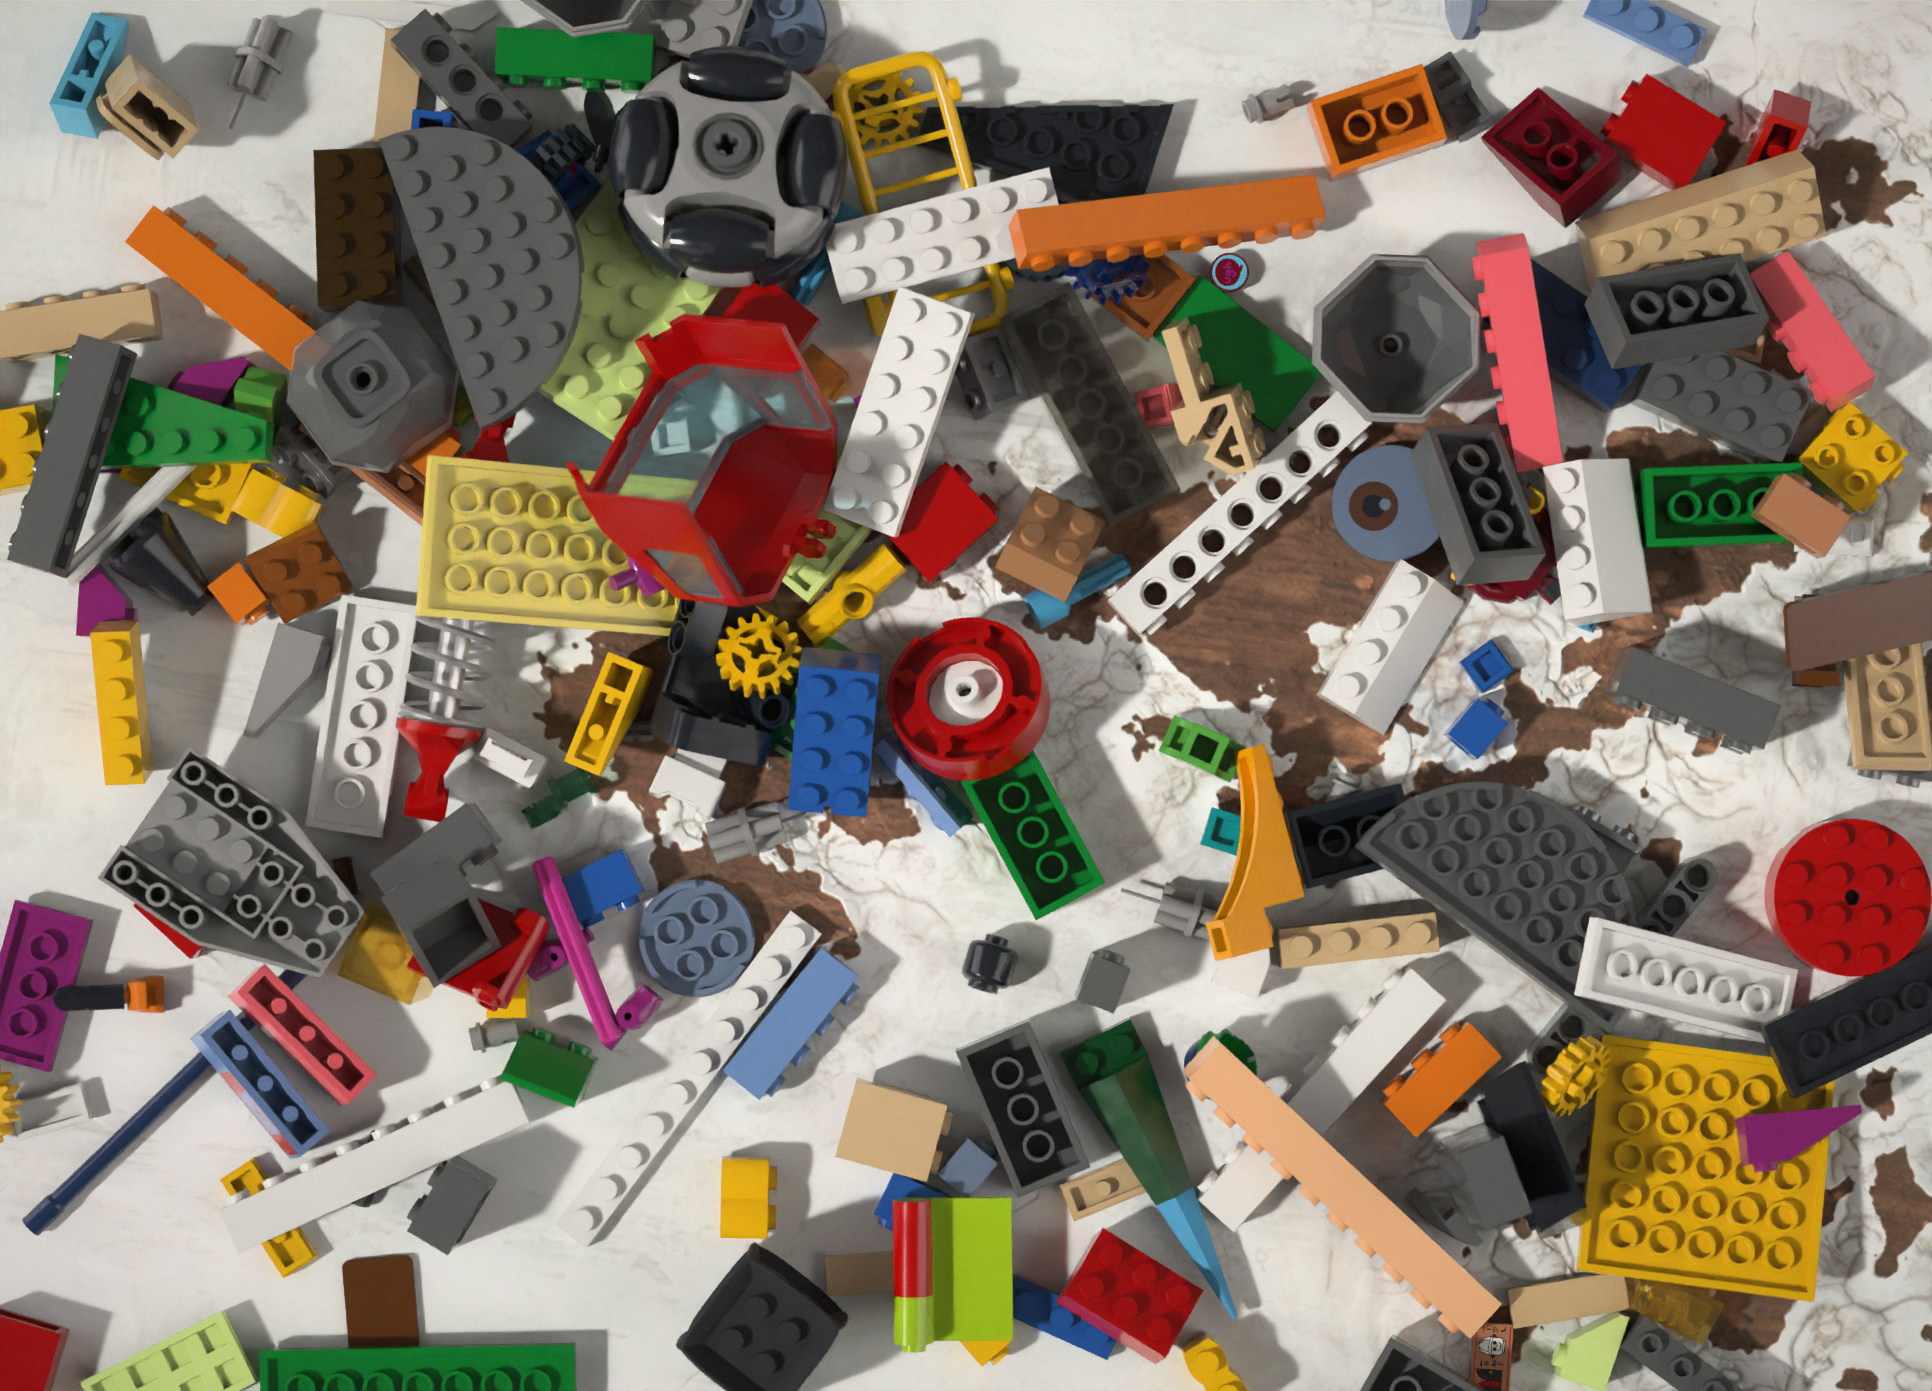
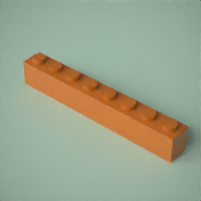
[1008,174,1326,272]

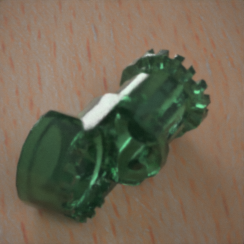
[521,767,598,830]

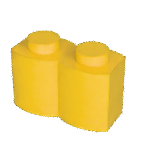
[230,466,326,537]
[720,1156,777,1239]
[1182,1332,1247,1391]

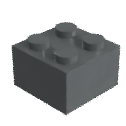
[407,1156,498,1255]

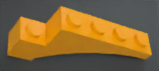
[1205,744,1305,961]

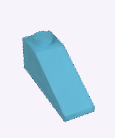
[49,13,129,139]

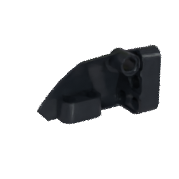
[648,599,790,766]

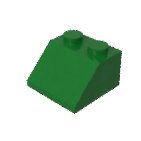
[500,1027,599,1108]

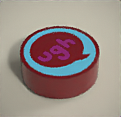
[1209,253,1249,293]

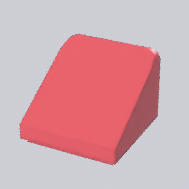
[1134,383,1183,431]

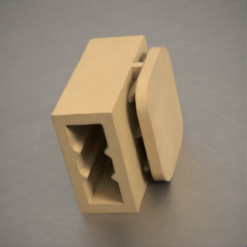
[95,54,199,160]
[835,1078,953,1182]

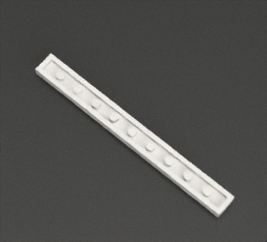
[555,910,822,1248]

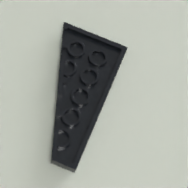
[916,104,1174,201]

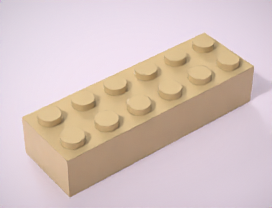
[1575,149,1826,292]

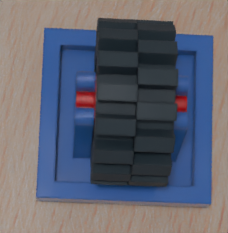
[517,123,602,212]

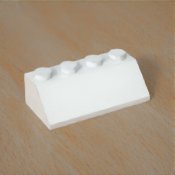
[1543,459,1653,626]
[1316,559,1464,735]

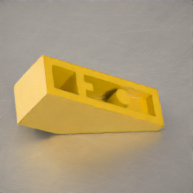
[564,652,656,776]

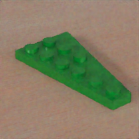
[52,354,273,469]

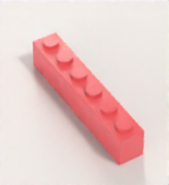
[1471,233,1563,473]

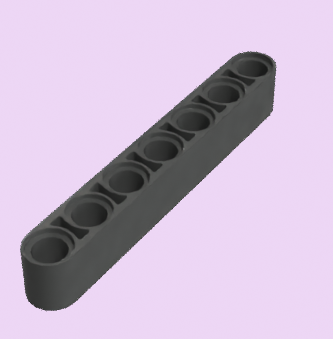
[1526,858,1718,1075]

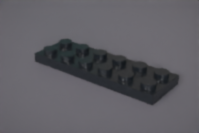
[1758,944,1932,1098]

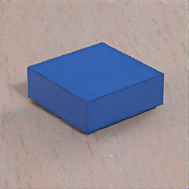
[1458,639,1514,694]

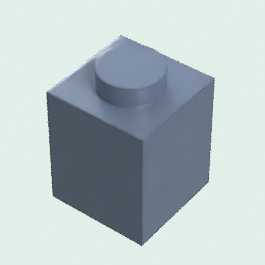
[937,1135,998,1197]

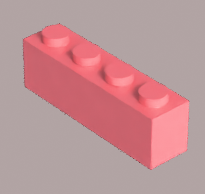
[1749,251,1875,412]
[228,964,377,1106]

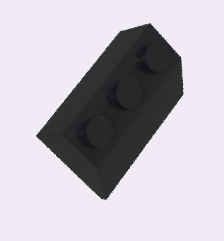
[1286,783,1406,889]

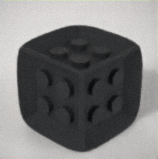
[676,1242,848,1391]

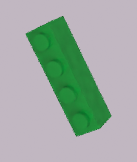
[495,27,656,94]

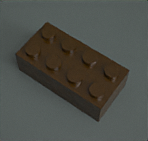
[313,148,403,312]

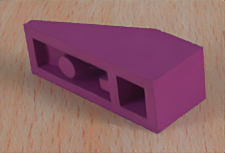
[1735,1105,1862,1173]

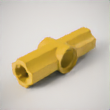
[797,544,908,647]

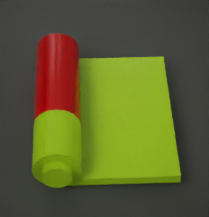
[892,1197,1013,1353]

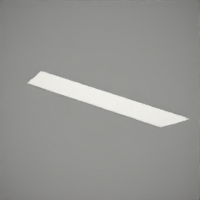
[324,0,498,31]

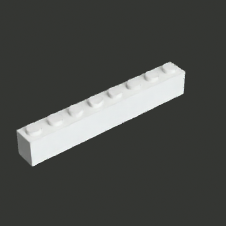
[1197,967,1446,1232]
[219,1075,531,1254]

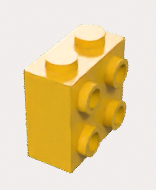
[1790,402,1908,514]

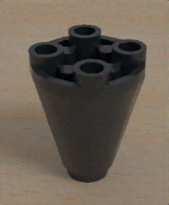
[105,507,214,616]

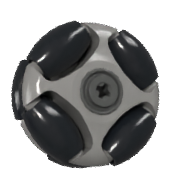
[609,45,848,288]

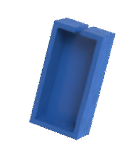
[788,647,882,818]

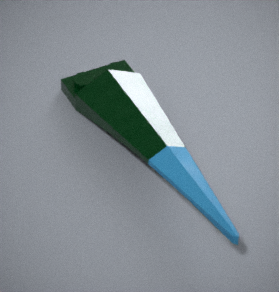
[1059,1018,1237,1320]

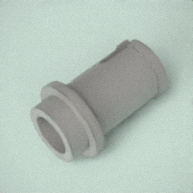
[1242,84,1294,124]
[1327,772,1362,802]
[469,1018,519,1053]

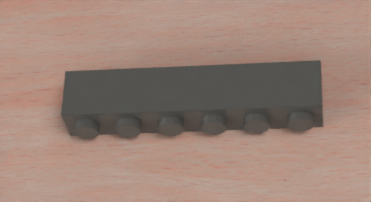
[7,334,137,578]

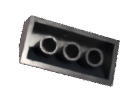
[1476,1061,1587,1240]

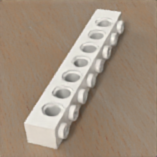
[1107,391,1372,636]

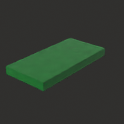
[1152,275,1321,433]

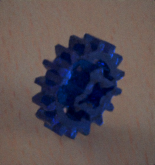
[1065,254,1150,305]

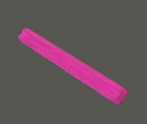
[532,857,622,1043]

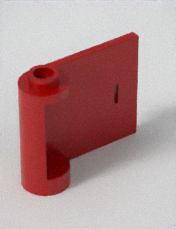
[406,898,552,1012]

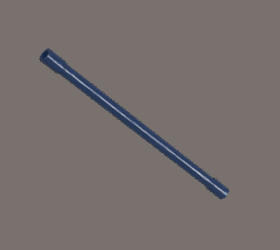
[22,935,351,1236]

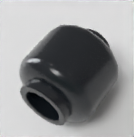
[962,934,1018,994]

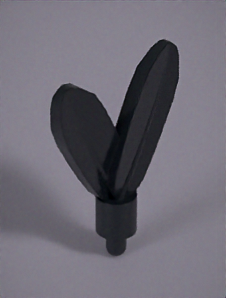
[584,91,624,173]

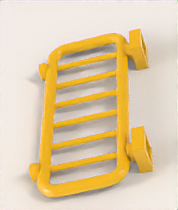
[827,51,1014,338]

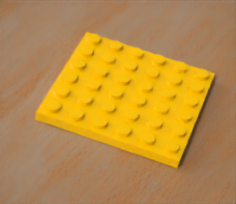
[1576,1034,1835,1302]

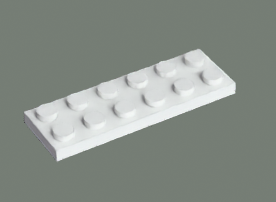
[826,167,1059,304]
[823,287,975,537]
[305,594,418,838]
[1574,917,1798,1043]

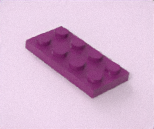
[0,900,94,1072]

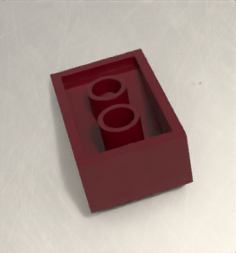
[1481,87,1623,228]

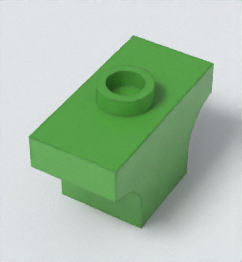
[234,366,287,446]
[1158,715,1246,783]

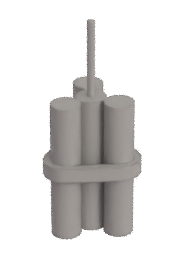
[227,16,293,129]
[705,801,815,864]
[1121,882,1223,940]

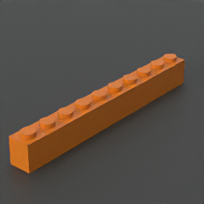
[125,205,466,477]

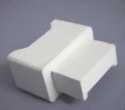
[473,728,550,788]
[649,749,728,821]

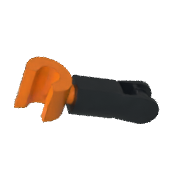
[53,976,165,1013]

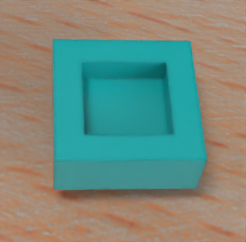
[1200,807,1241,856]

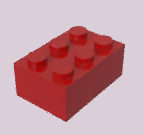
[1056,1228,1204,1364]

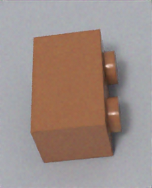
[1751,473,1851,559]

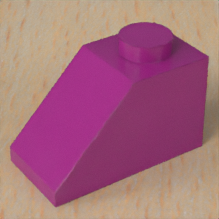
[167,357,256,408]
[76,563,138,638]

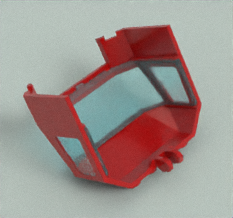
[565,314,838,607]

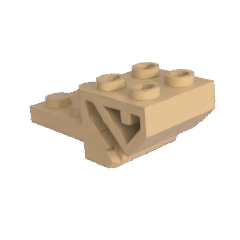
[1162,317,1267,475]

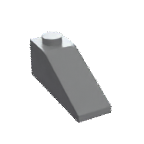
[243,623,332,738]

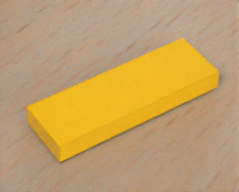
[220,1157,319,1279]

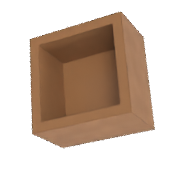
[995,486,1106,602]

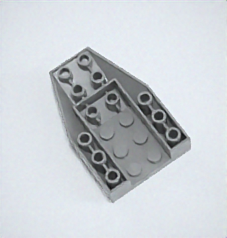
[98,746,365,978]

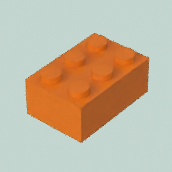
[1307,64,1447,182]

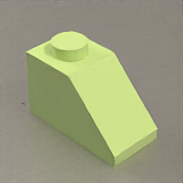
[1551,1311,1629,1391]

